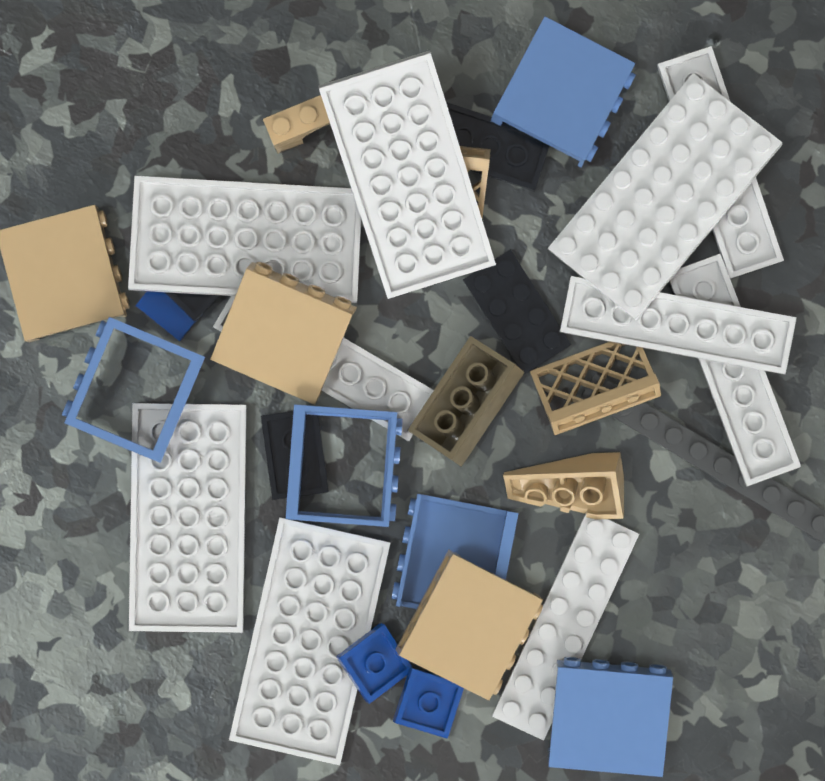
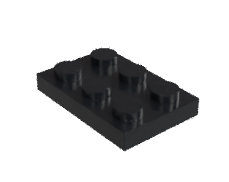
[261,411,329,500]

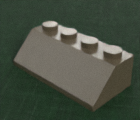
[407,336,525,467]

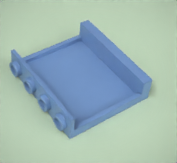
[491,16,636,168]
[391,493,518,609]
[548,657,673,777]

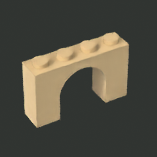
[263,95,330,154]

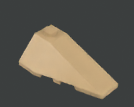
[503,452,624,519]

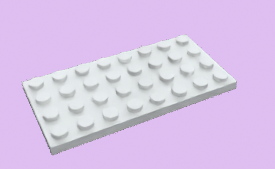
[318,50,496,299]
[548,73,782,320]
[128,176,361,303]
[129,403,247,633]
[229,517,391,765]

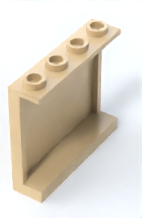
[0,205,130,342]
[210,262,357,405]
[395,549,543,700]

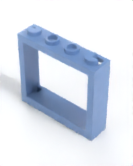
[62,317,205,463]
[286,405,403,527]

